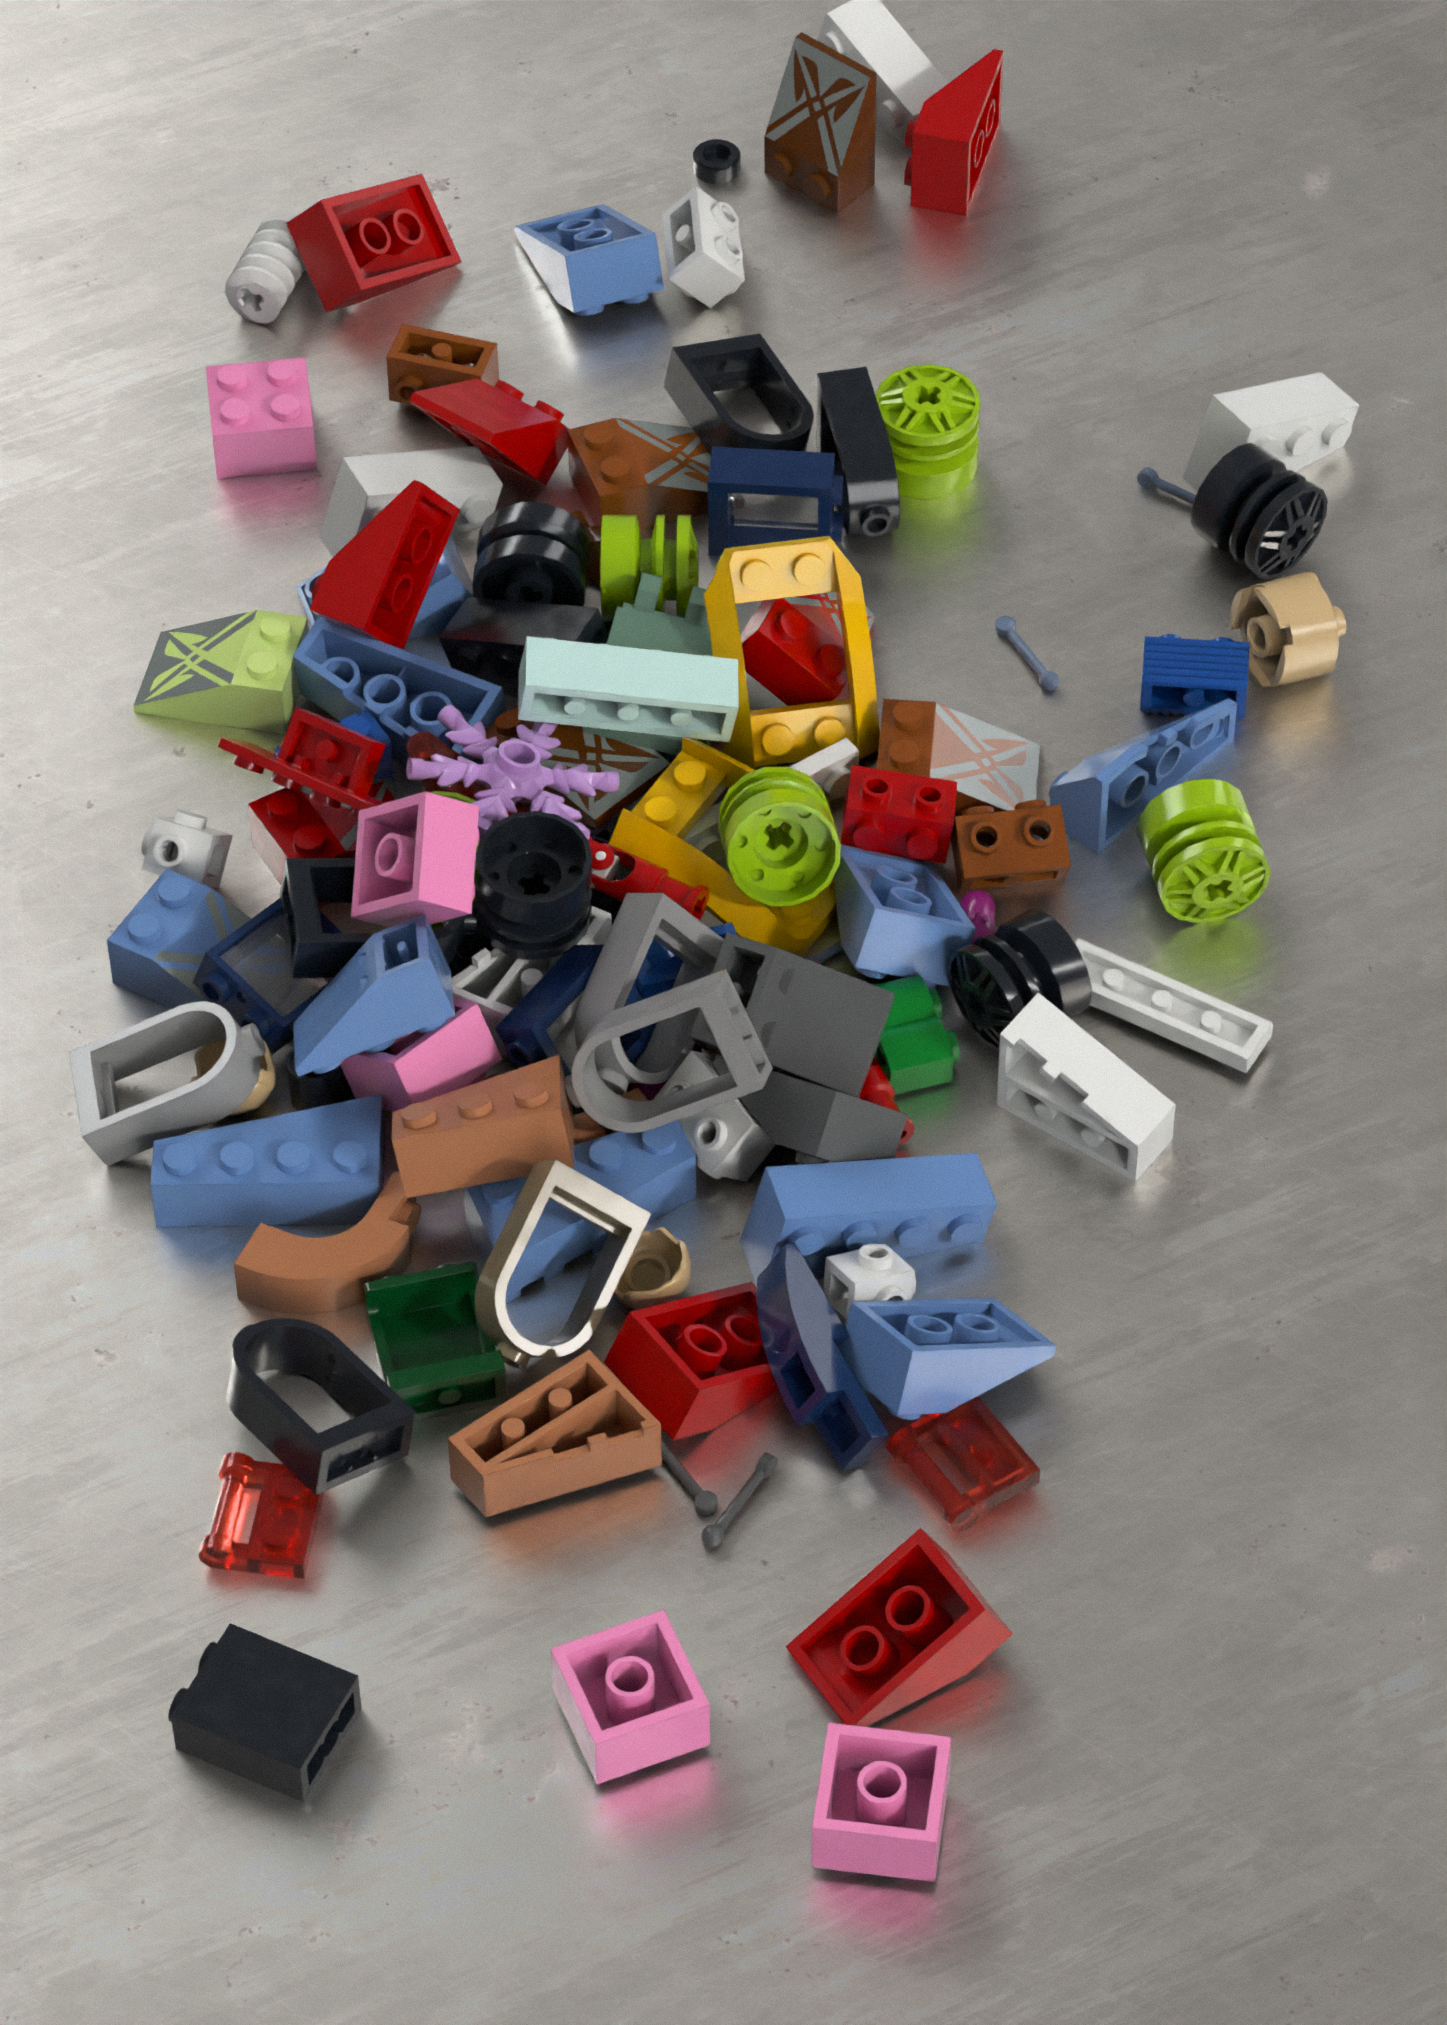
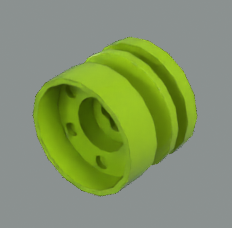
[875,364,981,500]
[600,515,699,624]
[718,767,841,906]
[1137,778,1271,923]

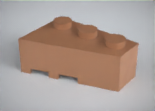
[391,1054,574,1198]
[448,1350,662,1517]

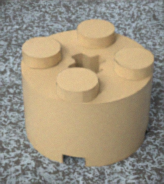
[1230,571,1347,687]

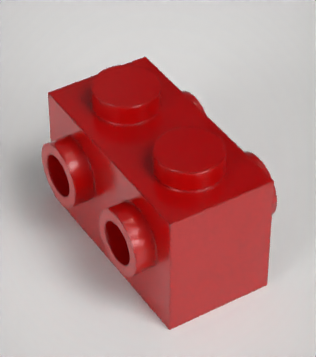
[840,765,958,864]

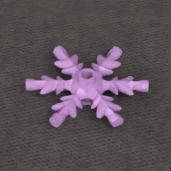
[406,705,619,841]

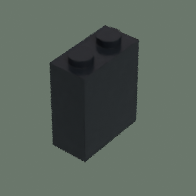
[168,1623,362,1802]

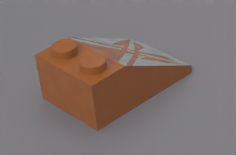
[567,418,745,530]
[877,699,1040,818]

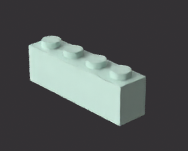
[518,636,739,742]

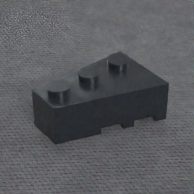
[438,597,609,699]

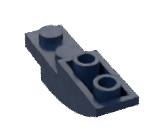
[756,1242,889,1471]

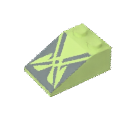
[134,610,309,734]

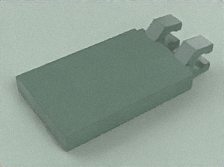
[583,573,713,756]

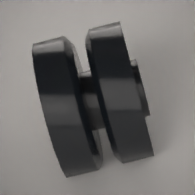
[472,502,590,607]

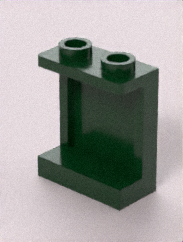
[363,1261,508,1422]

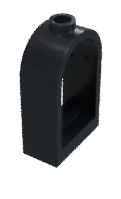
[663,333,814,455]
[816,367,900,537]
[279,858,477,978]
[227,1318,416,1495]

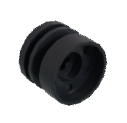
[1190,443,1328,580]
[476,811,593,960]
[947,909,1092,1052]

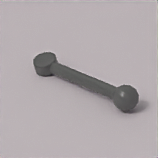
[661,1439,718,1516]
[701,1452,778,1548]

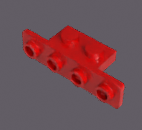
[218,707,386,820]

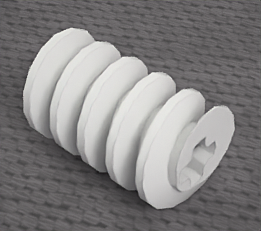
[225,216,306,324]

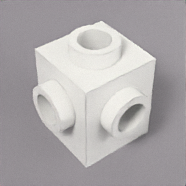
[141,810,233,887]
[823,1244,916,1328]

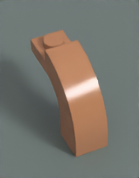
[234,1171,421,1314]

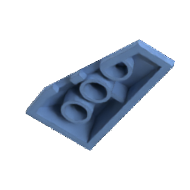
[1049,698,1237,855]

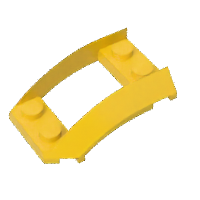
[703,536,880,770]
[609,737,837,956]

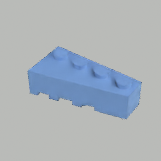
[293,618,506,795]
[150,1094,385,1227]
[463,1120,697,1304]
[740,1153,997,1287]

